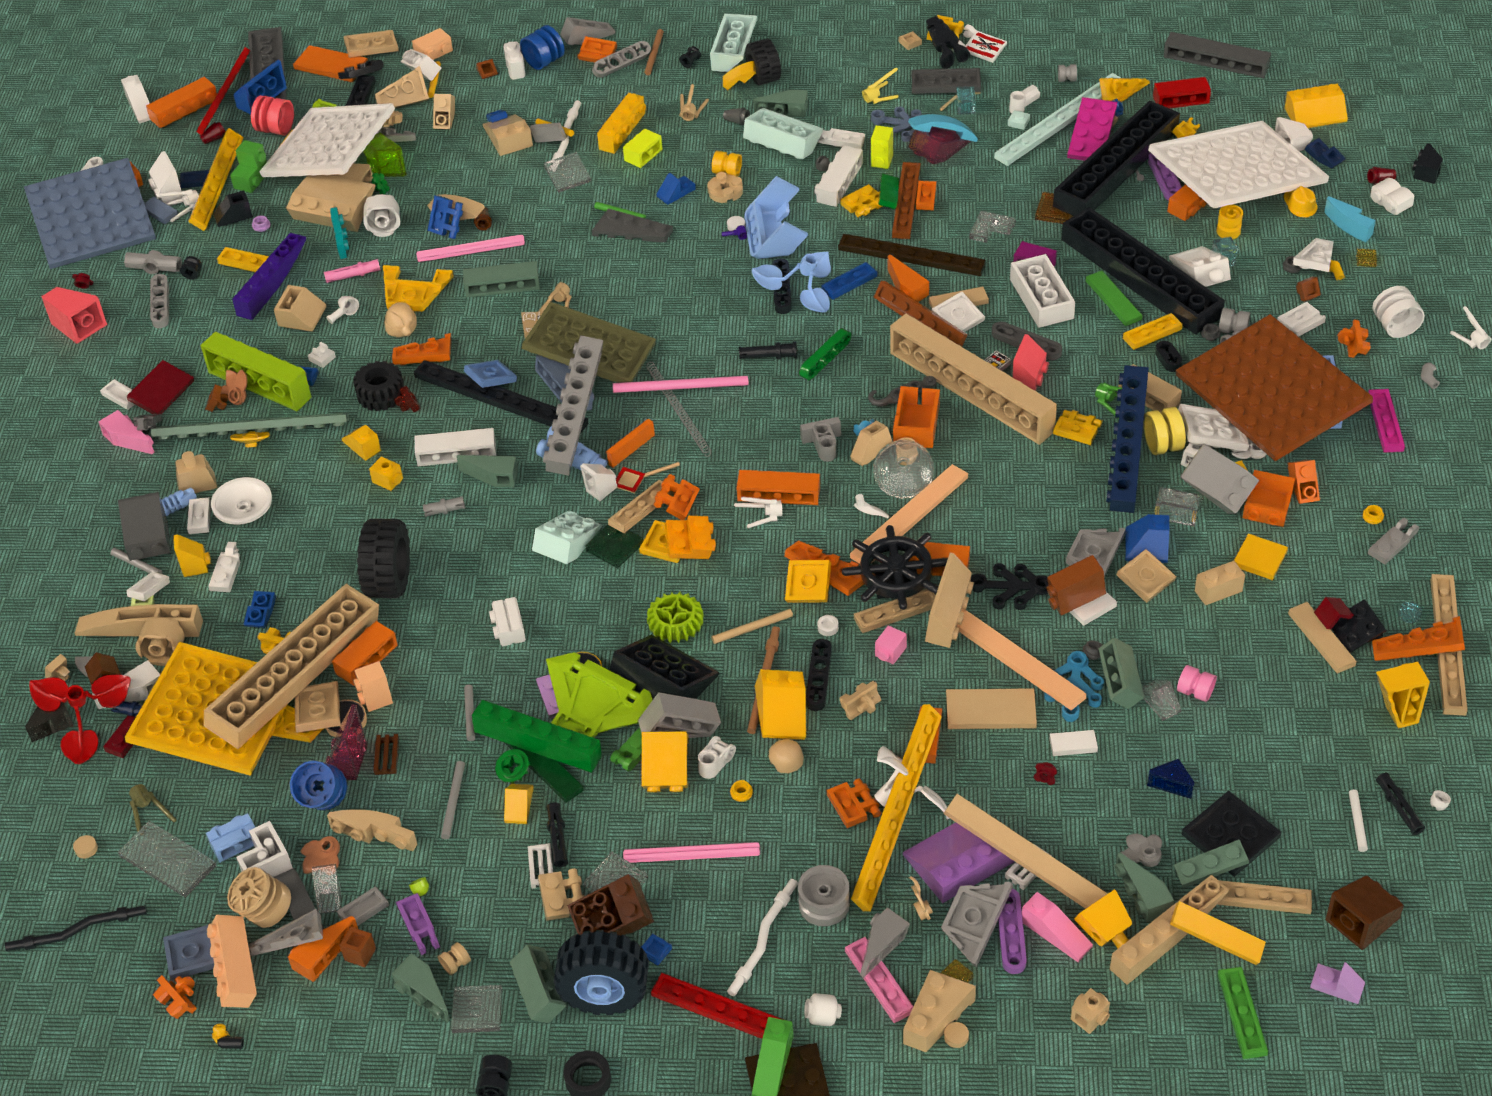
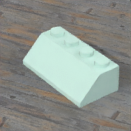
[710,14,757,72]
[743,108,823,159]

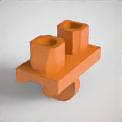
[1337,319,1371,358]
[153,975,197,1019]

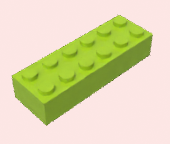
[200,331,312,412]

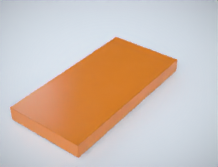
[293,45,368,82]

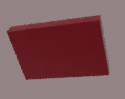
[127,360,194,415]

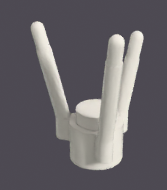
[157,189,199,222]
[1450,306,1492,350]
[734,497,782,528]

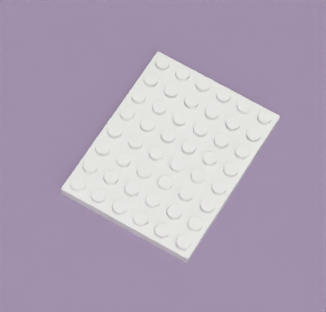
[1148,120,1329,209]

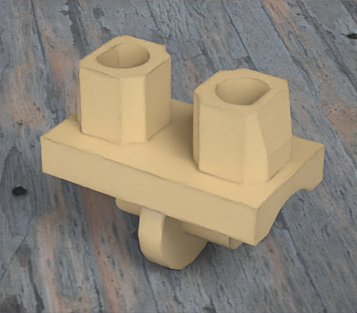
[840,681,881,720]

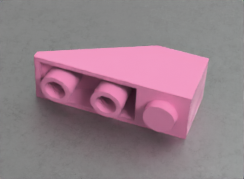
[98,410,154,454]

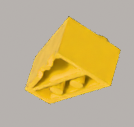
[1376,662,1430,728]

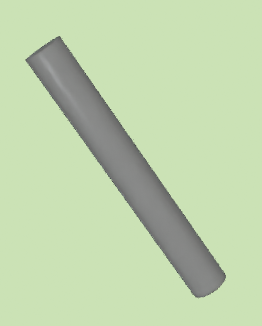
[110,548,162,574]
[464,685,475,741]

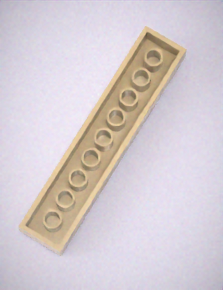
[890,314,1057,445]
[204,584,379,749]

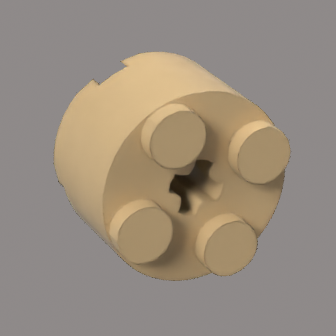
[135,617,185,666]

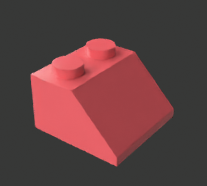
[1013,334,1049,391]

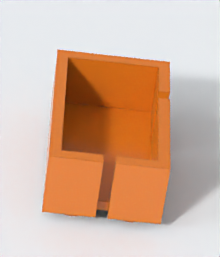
[893,386,940,448]

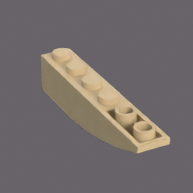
[75,604,203,637]
[1110,875,1229,985]

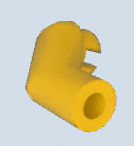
[1329,260,1345,280]

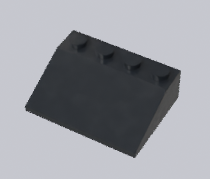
[609,634,719,700]

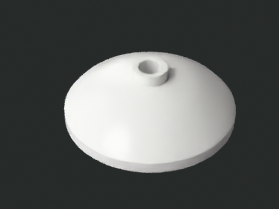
[211,477,272,525]

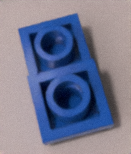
[244,591,276,628]

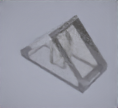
[1142,680,1181,721]

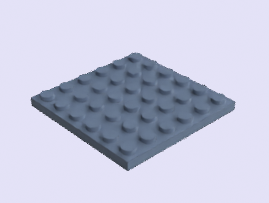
[24,158,156,269]

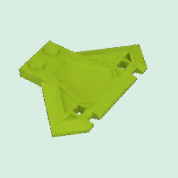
[546,652,652,738]

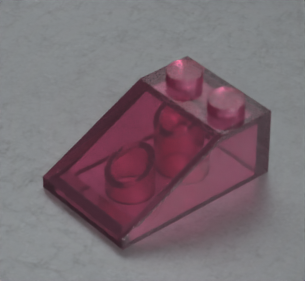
[908,126,971,164]
[325,704,367,780]

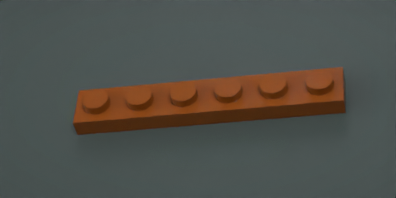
[892,162,921,239]
[874,281,968,347]

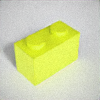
[871,125,893,169]
[623,129,663,168]

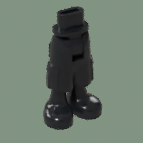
[926,16,970,69]

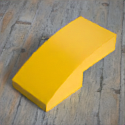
[723,61,756,90]

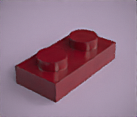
[103,715,136,758]

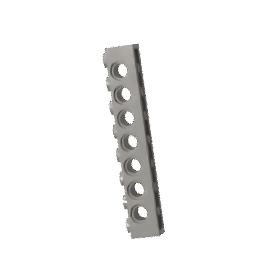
[543,335,603,476]

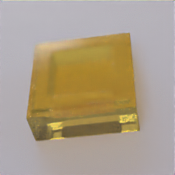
[1356,249,1377,267]

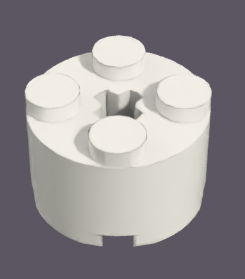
[363,194,400,237]

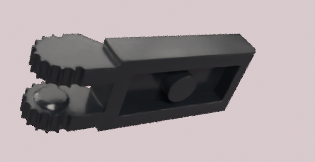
[338,60,384,79]

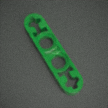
[799,328,852,381]

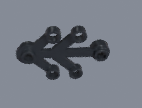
[971,563,1049,610]

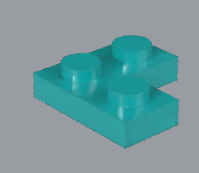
[330,207,350,259]

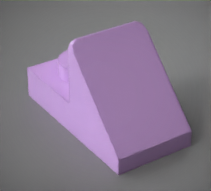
[1310,962,1365,1004]

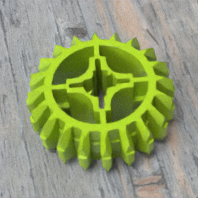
[647,591,704,643]

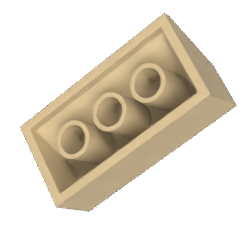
[925,553,974,648]

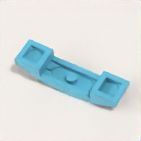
[908,114,978,142]

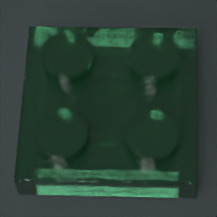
[585,524,643,569]

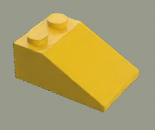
[755,669,806,740]

